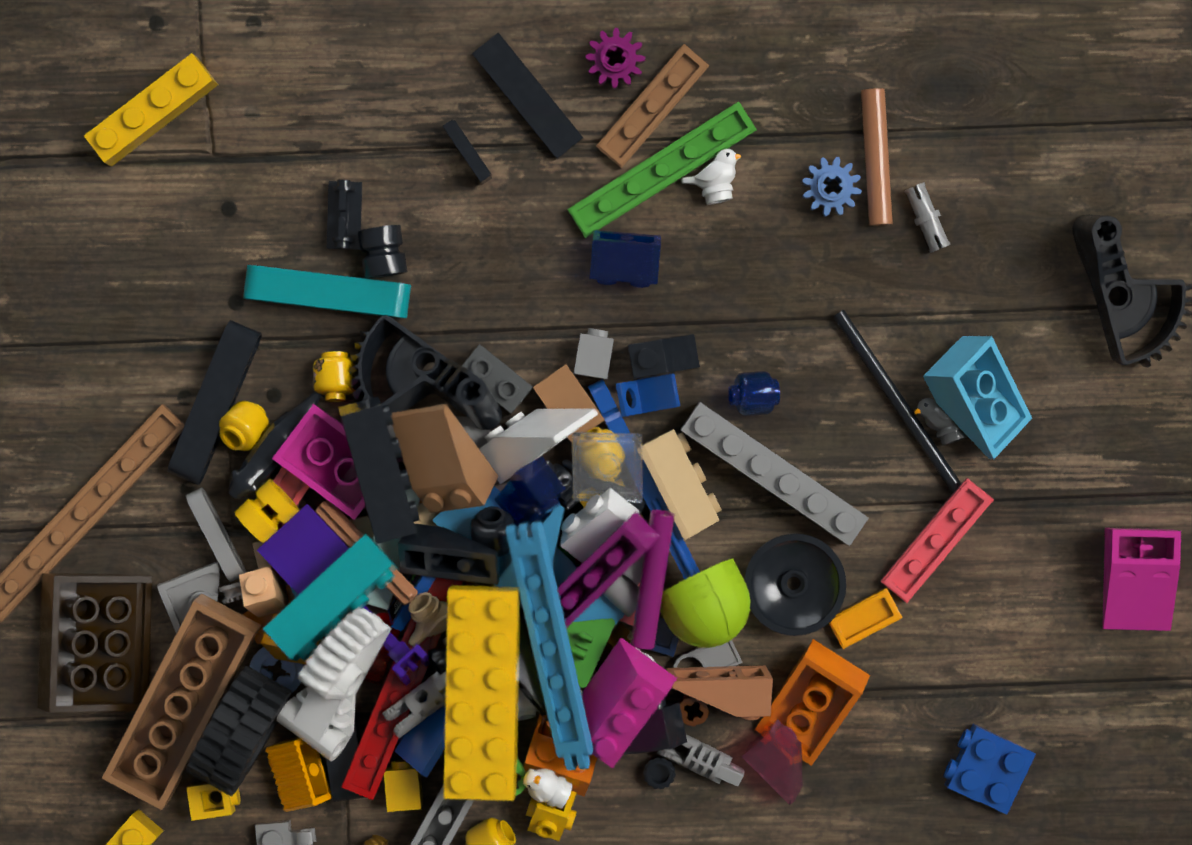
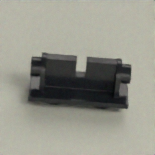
[327,180,363,250]

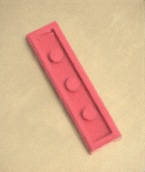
[880,477,994,603]

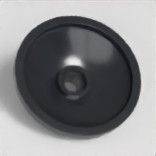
[744,533,846,636]

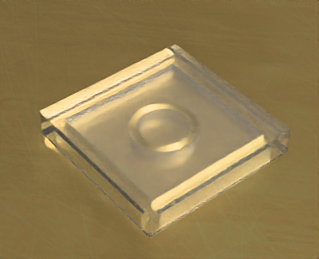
[572,432,643,503]

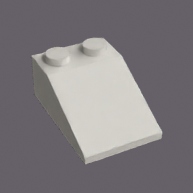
[479,409,598,484]

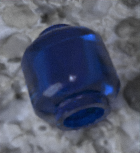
[728,371,780,416]

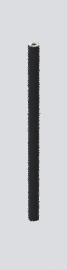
[833,309,961,494]

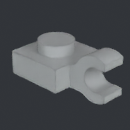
[255,820,316,845]

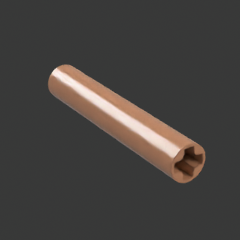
[861,88,893,226]

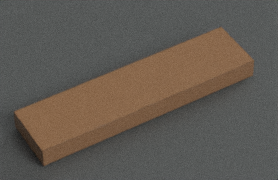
[596,44,709,169]

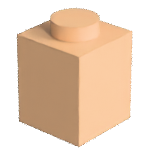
[239,566,289,617]

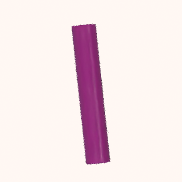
[630,510,675,649]

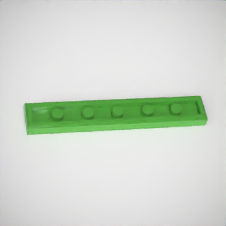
[567,102,757,239]

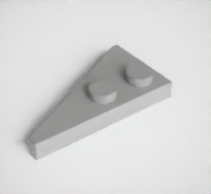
[157,561,220,634]

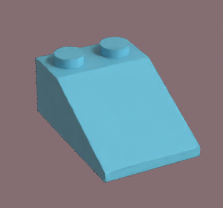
[923,336,1032,459]

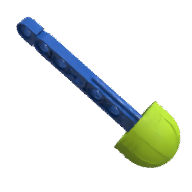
[588,379,750,648]

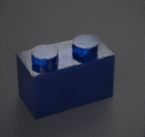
[590,230,661,288]
[494,456,566,531]

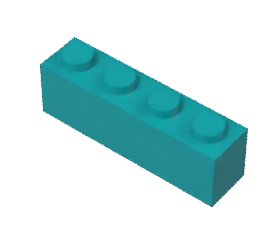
[263,534,398,661]

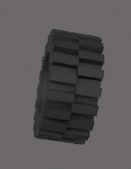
[186,666,292,797]

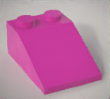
[272,404,365,520]

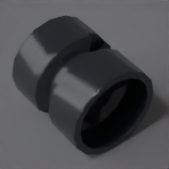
[357,225,408,279]

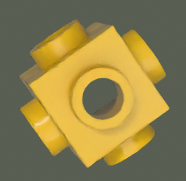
[526,791,577,841]

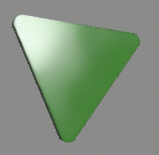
[566,618,615,688]

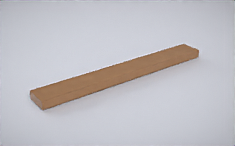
[0,404,185,623]

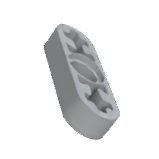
[186,487,246,582]

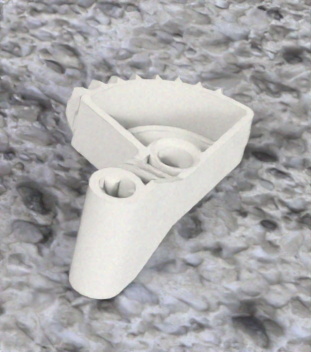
[277,608,391,761]

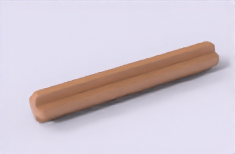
[315,500,418,605]

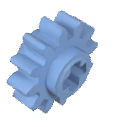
[801,157,862,217]

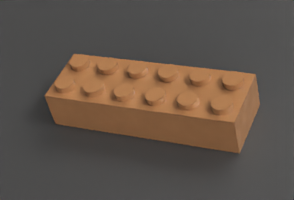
[102,594,262,810]

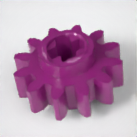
[585,28,646,90]

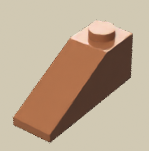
[666,665,773,720]

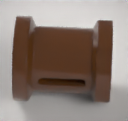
[679,694,709,727]

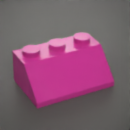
[581,638,677,769]

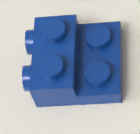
[943,724,1036,815]

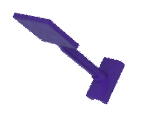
[257,504,431,686]

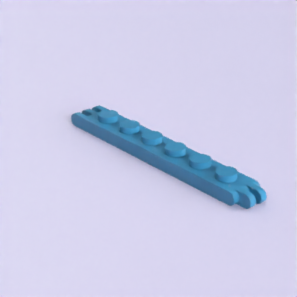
[506,521,593,771]

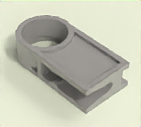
[673,640,743,668]

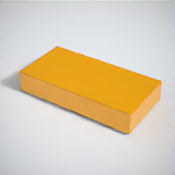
[829,587,902,649]

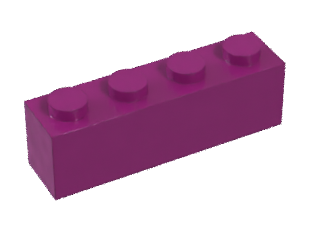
[557,511,660,628]

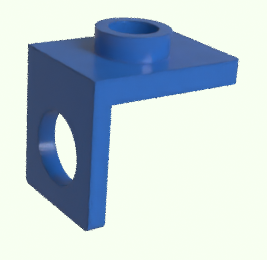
[616,373,680,417]

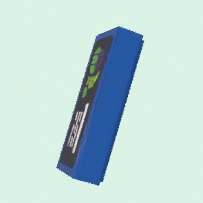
[388,574,435,631]

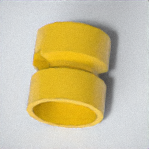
[234,479,300,543]

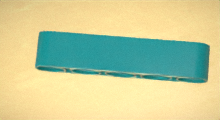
[243,265,411,318]

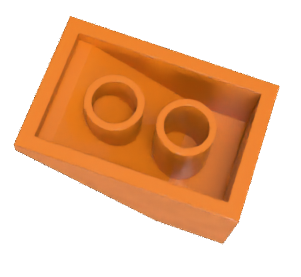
[755,639,870,766]

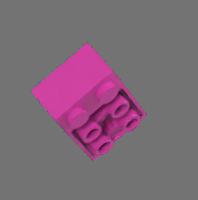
[1102,528,1181,631]

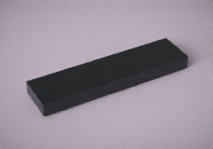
[472,32,583,160]

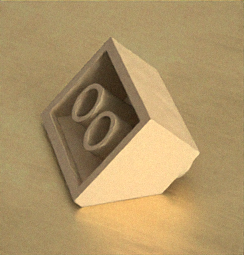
[638,429,722,540]

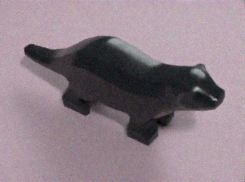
[228,391,322,499]

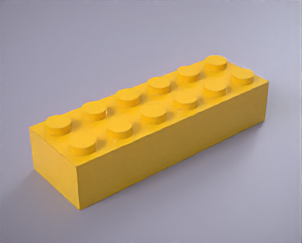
[444,585,520,801]

